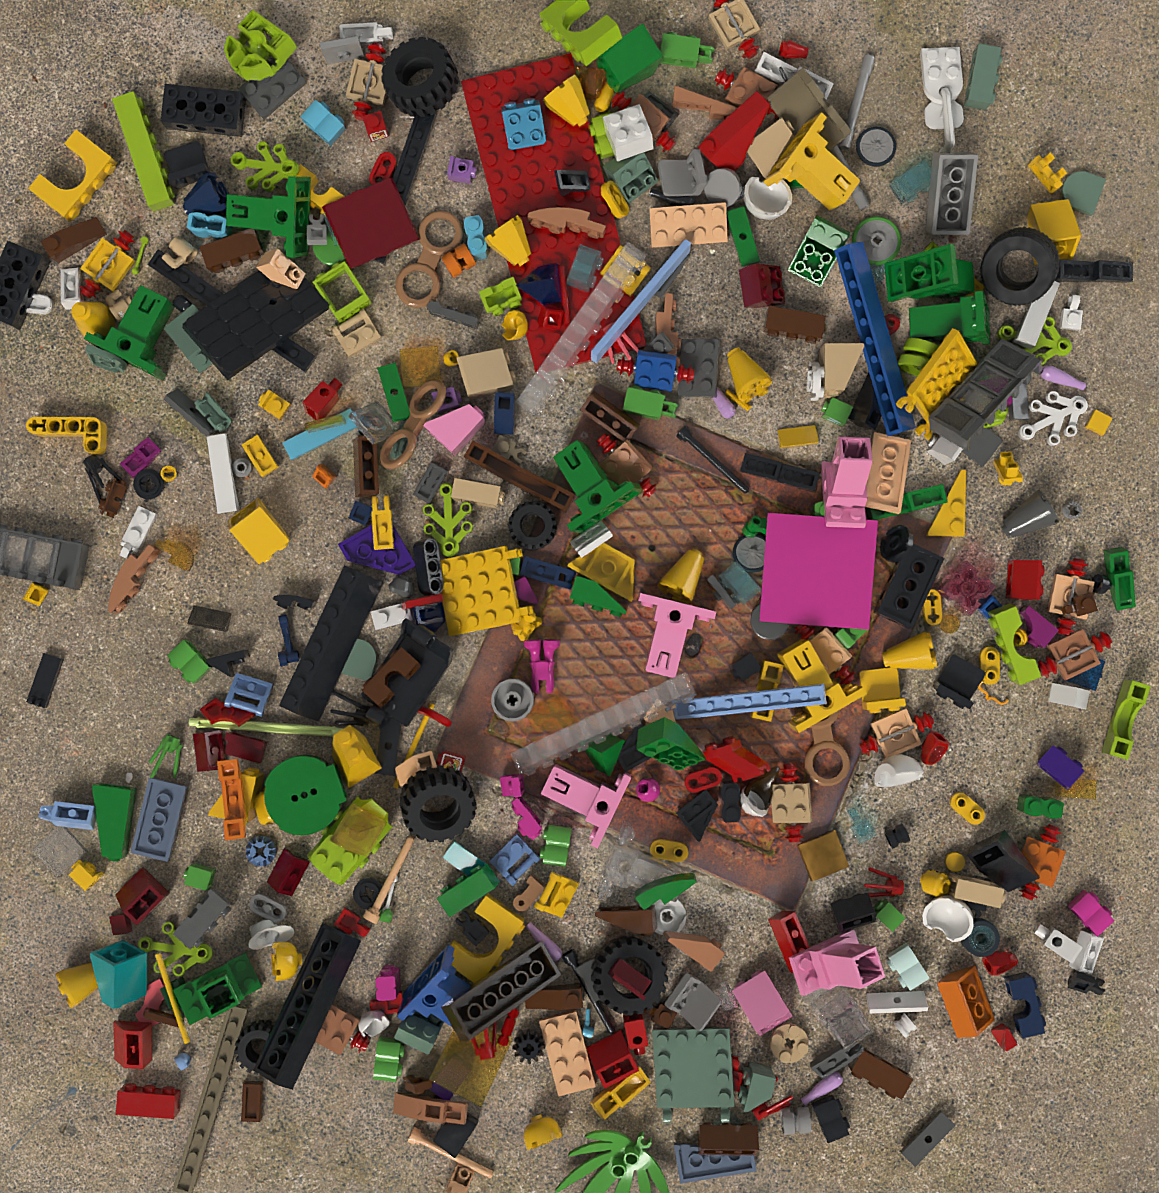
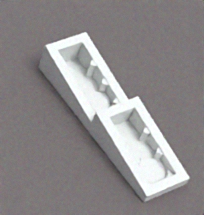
[754,52,834,99]
[1013,281,1060,350]
[207,433,240,514]

